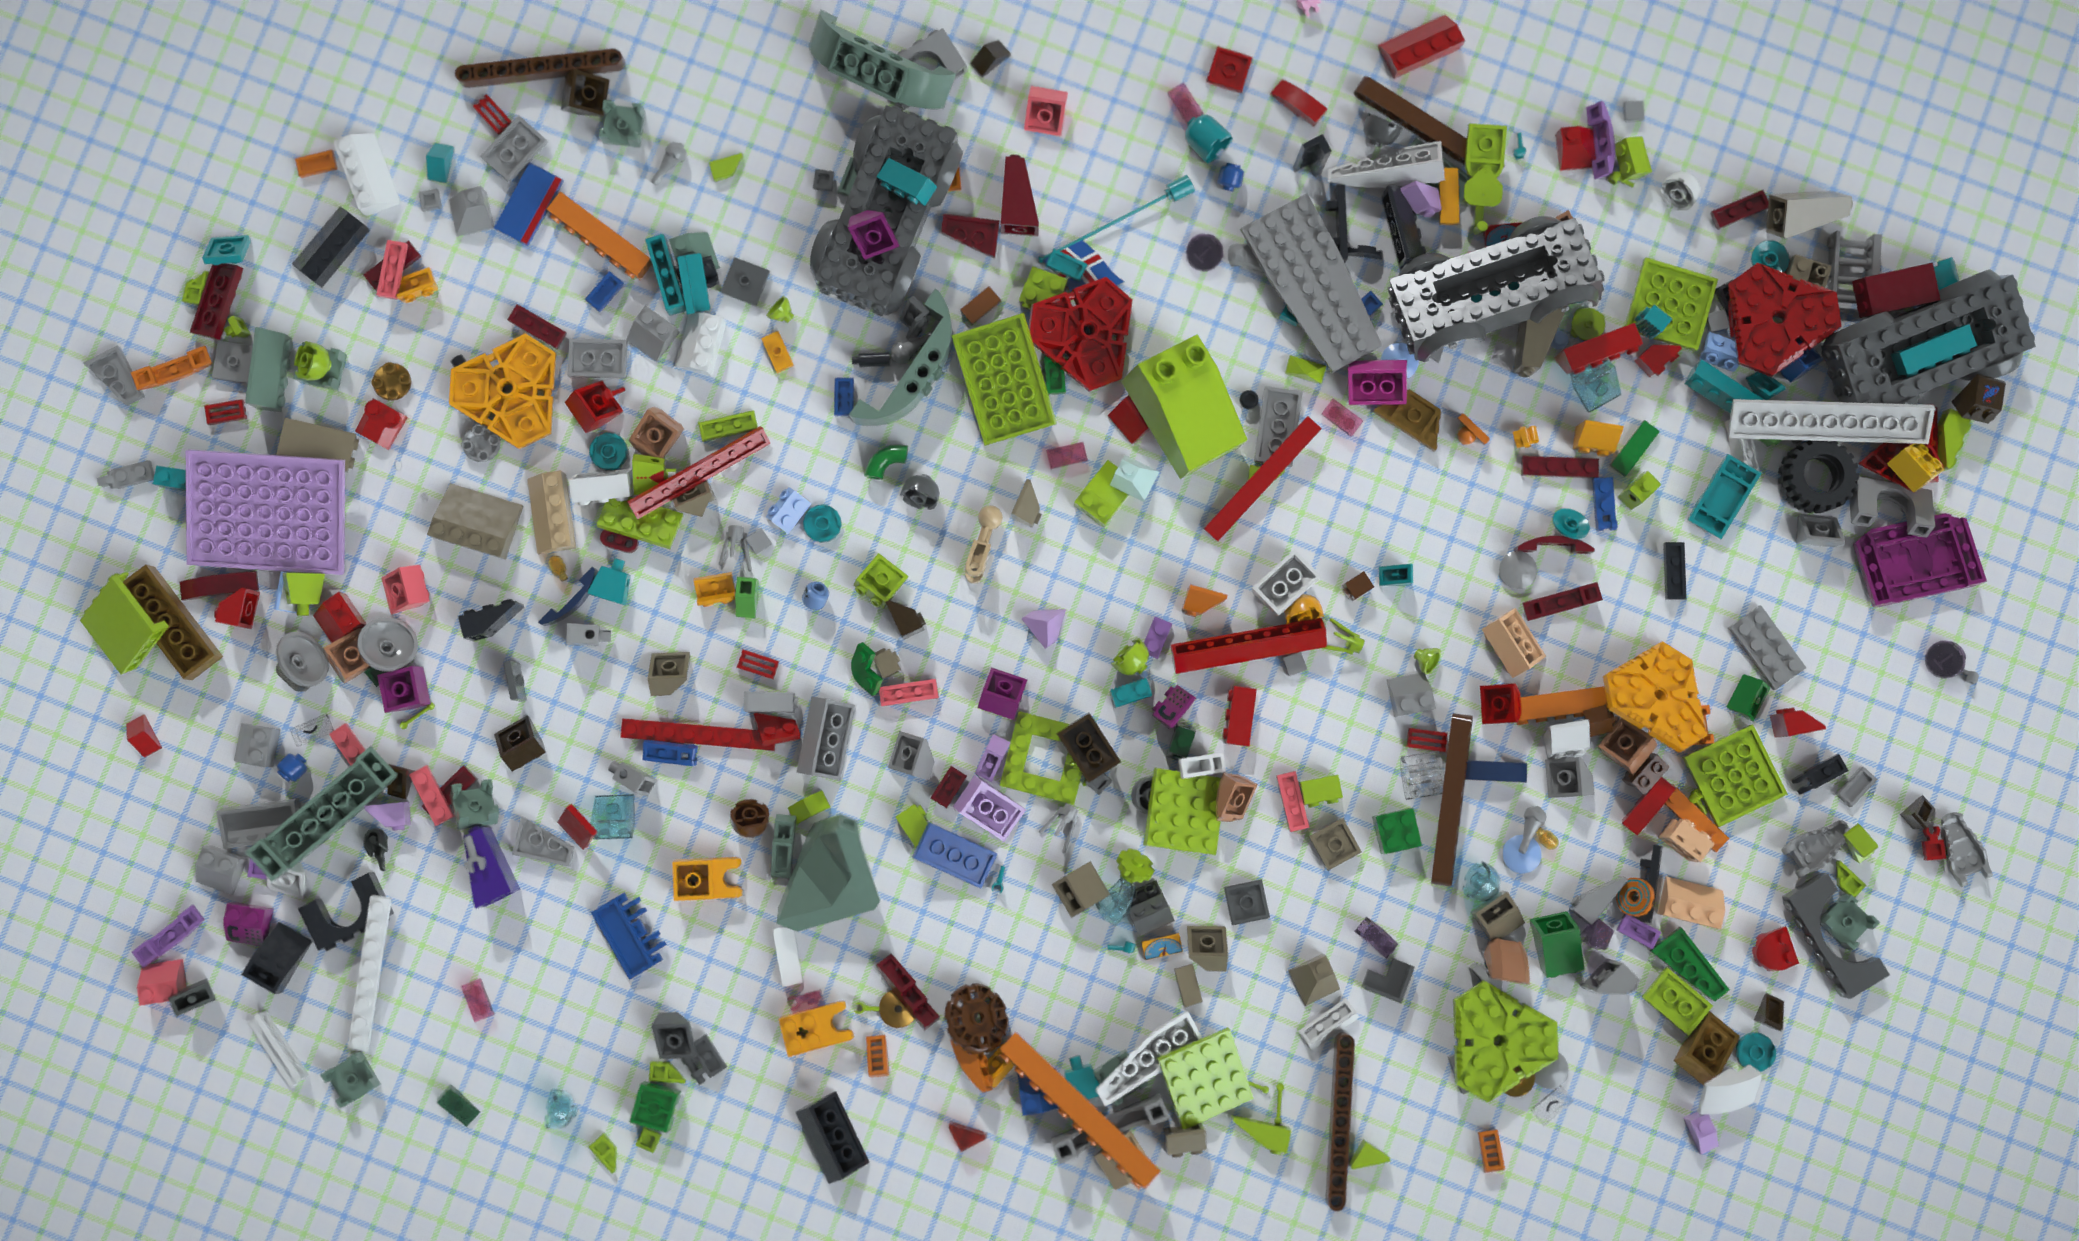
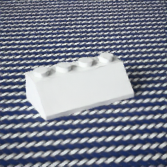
[333,133,401,216]

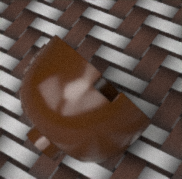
[730,799,769,838]

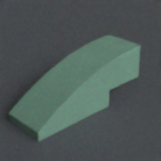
[771,814,796,878]

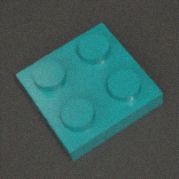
[202,235,251,265]

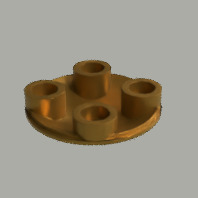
[371,362,411,401]

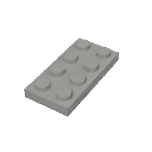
[1254,386,1303,467]
[1728,605,1807,690]

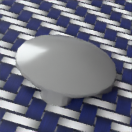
[461,424,500,462]
[1499,551,1537,589]
[1535,1052,1569,1089]

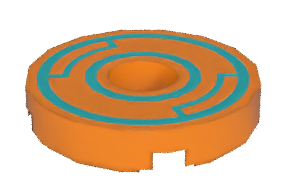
[1616,877,1655,917]

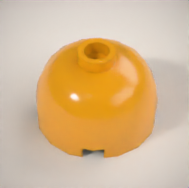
[1284,593,1324,624]

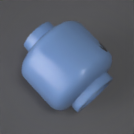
[802,582,829,610]

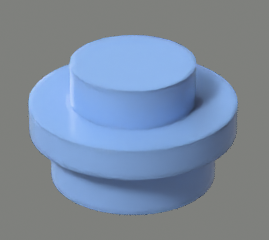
[1551,331,1569,350]

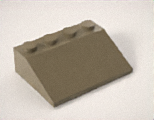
[427,483,523,560]

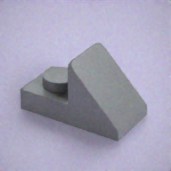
[1469,962,1502,990]

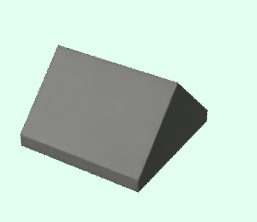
[1796,514,1845,547]

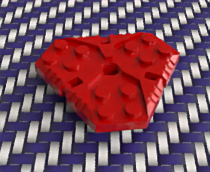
[1728,263,1842,377]
[1028,277,1133,392]

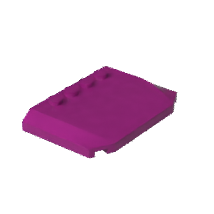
[1853,513,1987,607]

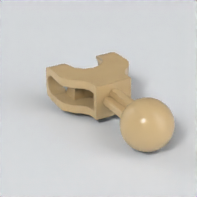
[965,505,1003,584]

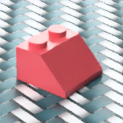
[1024,86,1068,136]
[381,565,430,614]
[137,959,186,1006]

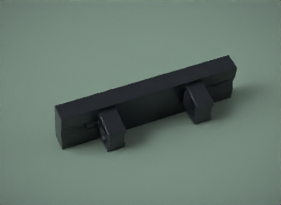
[1326,184,1348,263]
[1634,845,1663,923]

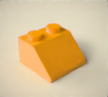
[1572,420,1624,457]

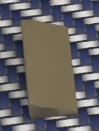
[1174,964,1203,1008]

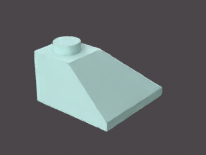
[1110,455,1159,502]

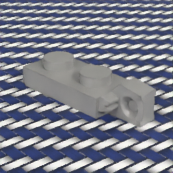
[97,460,154,489]

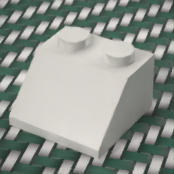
[1543,720,1590,760]

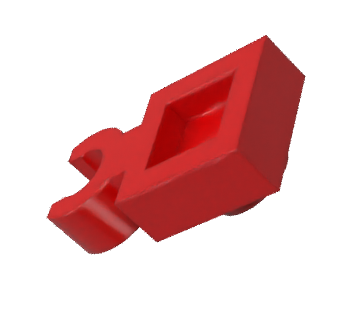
[1921,826,1946,861]

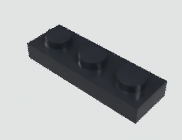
[1663,542,1687,600]

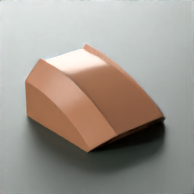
[629,407,684,458]
[323,628,371,684]
[1216,772,1258,822]
[1483,937,1530,985]

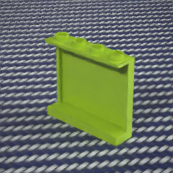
[80,572,169,675]

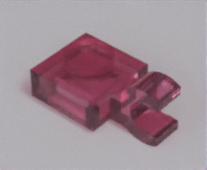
[788,989,823,1011]

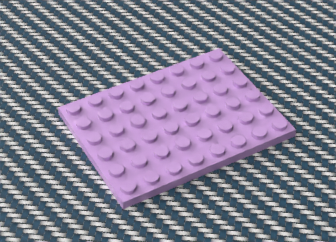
[186,449,345,575]

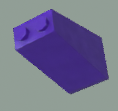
[463,826,521,909]

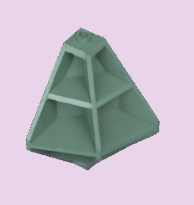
[776,814,880,932]

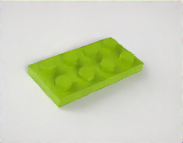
[597,497,683,549]

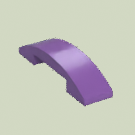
[1586,101,1615,179]
[132,904,205,967]

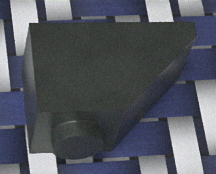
[168,978,215,1017]

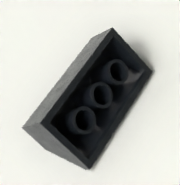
[1381,186,1426,269]
[292,206,370,288]
[795,1091,870,1184]

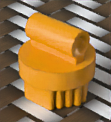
[1513,426,1539,448]

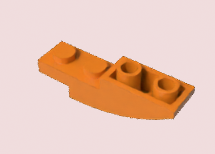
[950,1018,993,1093]

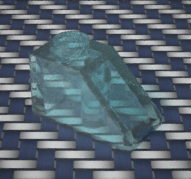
[1095,877,1135,926]

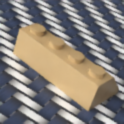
[527,470,576,554]

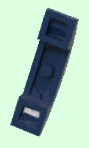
[538,567,598,626]
[1465,760,1527,783]

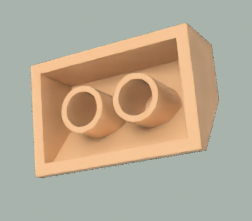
[1482,608,1546,678]
[1657,876,1725,929]

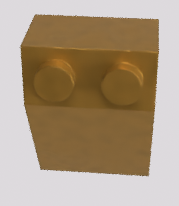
[1674,1011,1740,1086]

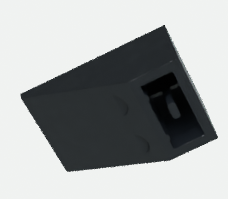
[458,599,524,642]
[241,922,313,994]

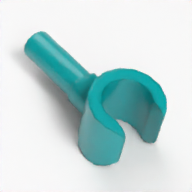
[1513,133,1526,160]
[992,866,1006,894]
[1107,941,1136,953]

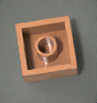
[1598,718,1658,775]

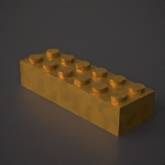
[123,564,223,680]

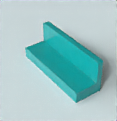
[677,253,711,315]

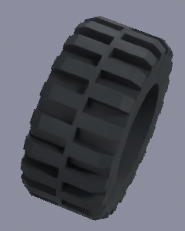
[1778,440,1859,514]

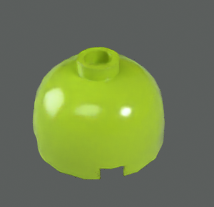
[294,341,331,381]
[1111,637,1149,675]

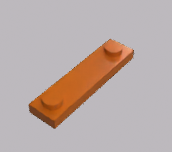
[1665,784,1730,852]

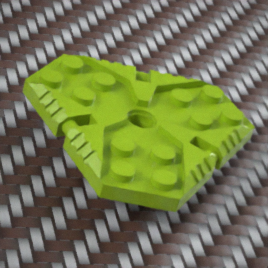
[1453,981,1558,1103]

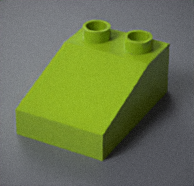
[1121,334,1248,479]

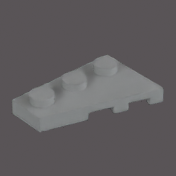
[83,346,145,405]

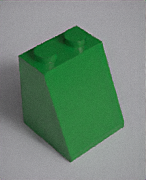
[1530,911,1585,978]

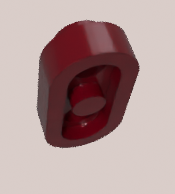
[600,529,639,553]

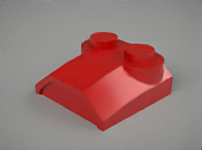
[355,398,408,450]
[1480,683,1522,724]

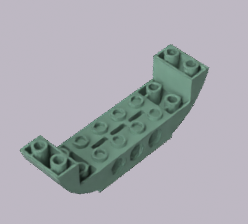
[809,10,956,109]

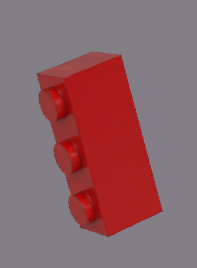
[1222,686,1257,747]

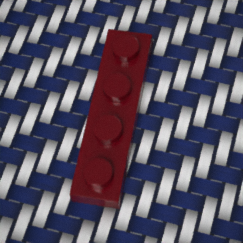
[1521,456,1599,478]

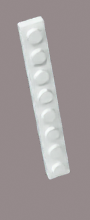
[347,895,392,1052]

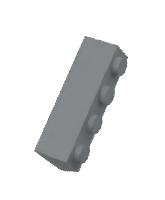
[797,697,855,781]

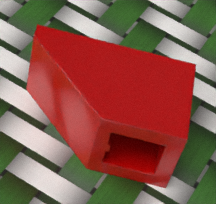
[1634,345,1682,378]

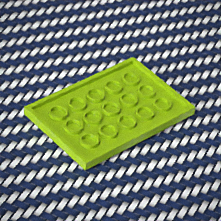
[951,313,1057,446]

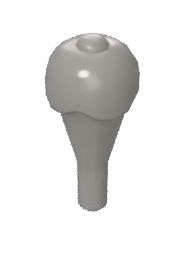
[651,142,687,185]
[891,332,933,364]
[1519,806,1547,854]

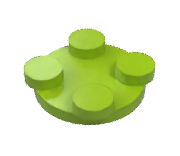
[1570,308,1605,341]

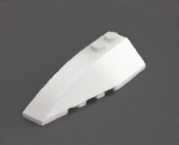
[1328,141,1445,188]
[1096,1010,1202,1106]

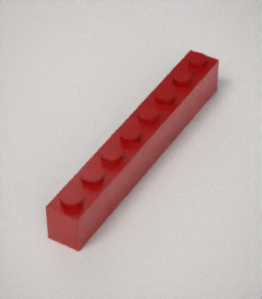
[1171,618,1327,674]

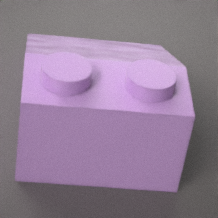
[953,775,1026,841]

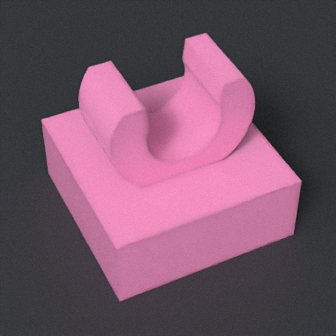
[1296,0,1321,16]

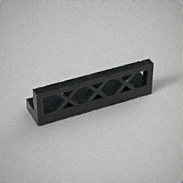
[1293,134,1332,177]

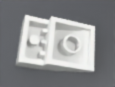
[1697,1064,1762,1115]

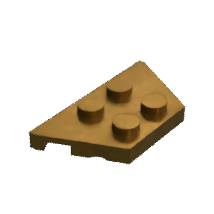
[1373,389,1441,452]

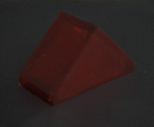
[948,1121,987,1152]

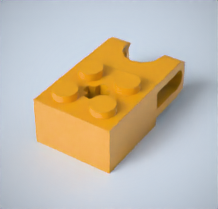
[672,857,743,901]
[778,1000,854,1057]

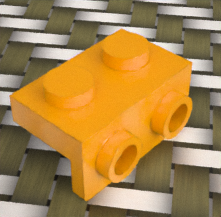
[397,267,438,303]
[693,572,736,607]

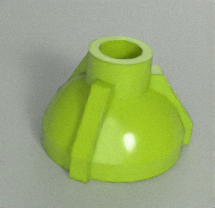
[766,295,794,323]
[1414,648,1442,675]

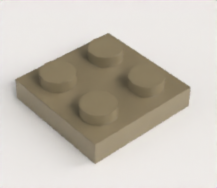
[1308,818,1362,871]

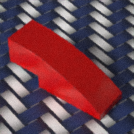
[1270,79,1328,127]
[1622,777,1676,836]

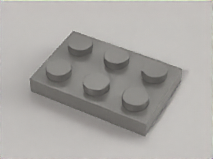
[480,115,548,183]
[568,338,628,379]

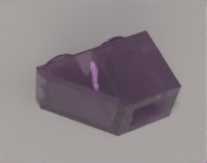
[1354,917,1398,959]
[1581,918,1614,950]

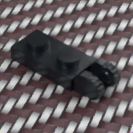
[1791,754,1849,795]

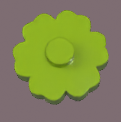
[1116,848,1155,884]

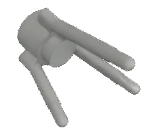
[719,525,752,572]
[1039,803,1079,853]

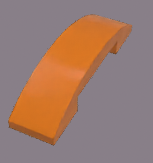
[131,346,212,391]

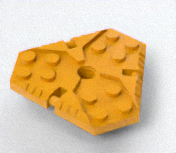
[449,333,556,450]
[1603,641,1707,753]

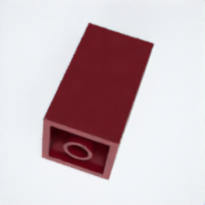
[1000,154,1039,236]
[1852,262,1941,318]

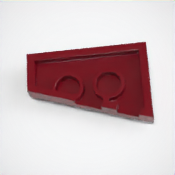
[941,214,1000,259]

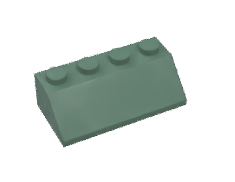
[245,327,293,412]

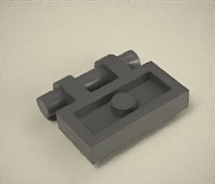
[681,1034,728,1085]

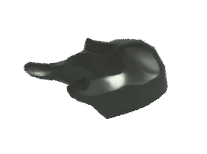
[364,828,388,871]

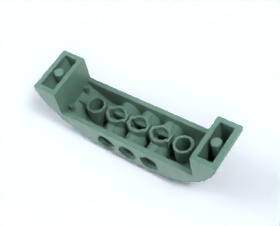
[849,289,953,426]
[245,746,398,882]

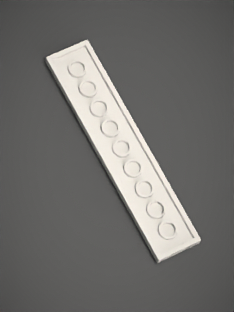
[1728,399,1935,444]

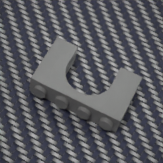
[898,28,967,110]
[1850,476,1935,538]

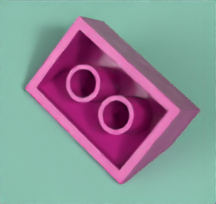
[1348,360,1407,405]

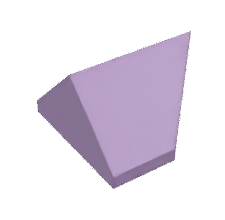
[1022,609,1066,649]

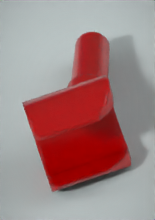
[601,387,625,404]

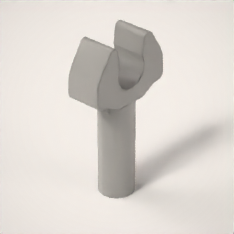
[464,835,486,873]

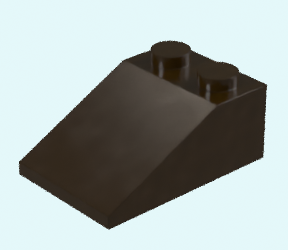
[1056,712,1121,783]

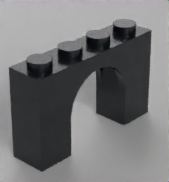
[298,872,394,952]

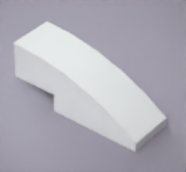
[1178,753,1226,779]

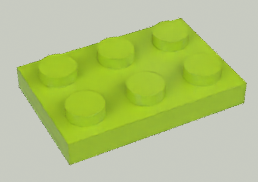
[1642,967,1713,1036]

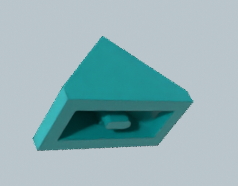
[426,143,454,183]
[1746,372,1786,400]
[1379,564,1413,586]

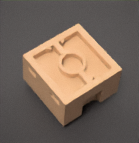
[1658,819,1715,862]

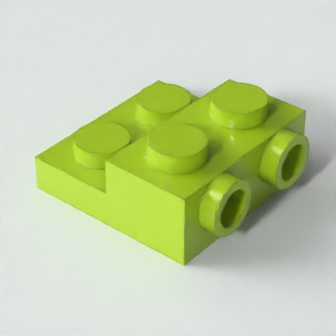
[1019,266,1068,310]
[853,553,909,609]

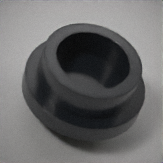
[1239,390,1259,409]

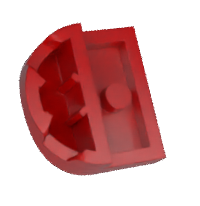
[1752,926,1799,971]

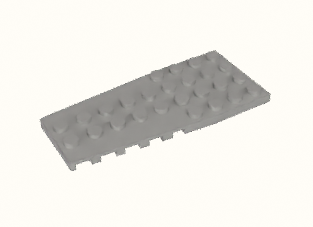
[1240,194,1382,373]

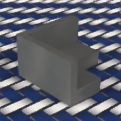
[1361,958,1415,1003]

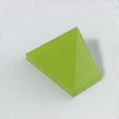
[1285,355,1326,384]

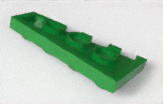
[1649,927,1730,1002]

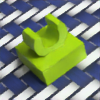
[224,315,251,338]

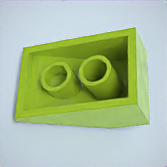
[1074,460,1129,527]

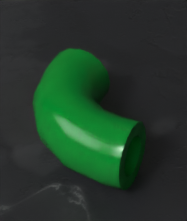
[864,444,908,480]

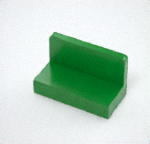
[1727,674,1770,721]

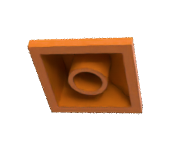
[1182,584,1228,617]

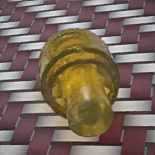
[548,556,568,581]
[1536,827,1559,850]

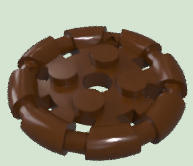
[944,983,1009,1054]

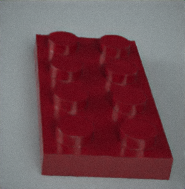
[189,263,244,340]

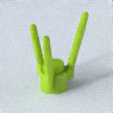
[1321,618,1365,655]

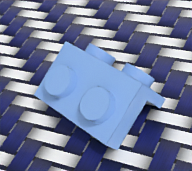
[1699,332,1739,372]
[766,487,811,534]

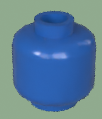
[1218,163,1244,192]
[277,753,307,782]

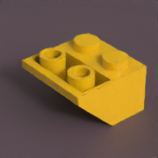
[1887,444,1944,492]

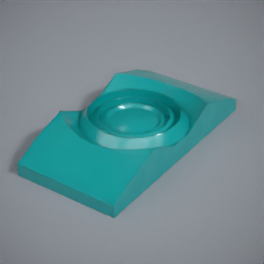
[1688,454,1762,539]

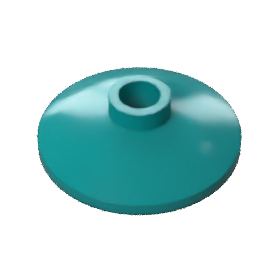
[1751,240,1789,272]
[1553,508,1590,539]

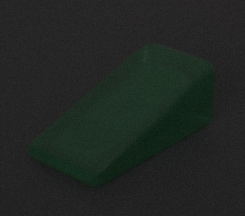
[437,1084,480,1127]

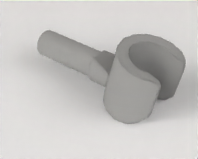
[1959,668,1979,684]

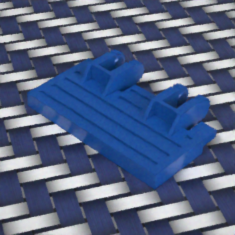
[591,892,667,980]

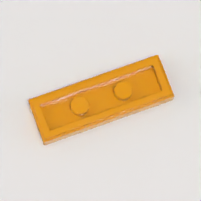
[1438,168,1460,225]

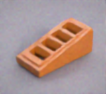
[866,1035,889,1078]
[1478,1130,1505,1173]

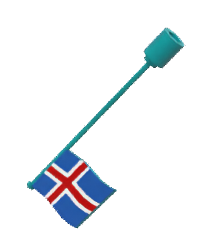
[1038,175,1195,292]

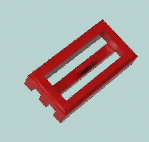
[473,94,512,135]
[204,399,247,425]
[736,649,780,680]
[1406,728,1448,752]

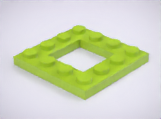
[999,711,1082,805]

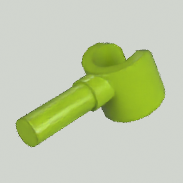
[1607,171,1635,188]
[1689,788,1708,815]
[854,1001,880,1014]

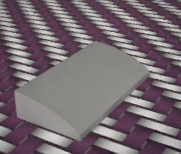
[216,798,300,849]

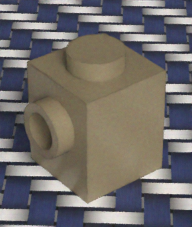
[874,648,901,679]

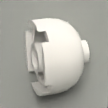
[1660,171,1700,211]

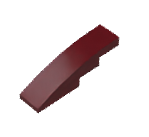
[876,954,940,1031]

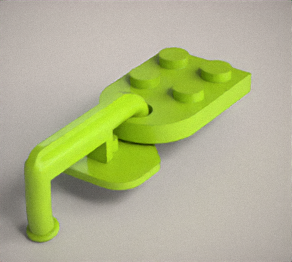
[1464,123,1507,235]

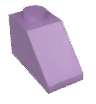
[1401,181,1442,217]
[975,734,1011,782]
[365,802,411,831]
[1684,1112,1719,1154]

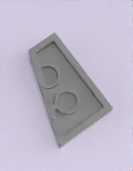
[512,816,575,867]

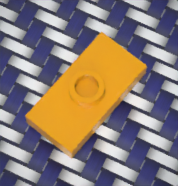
[761,331,794,373]

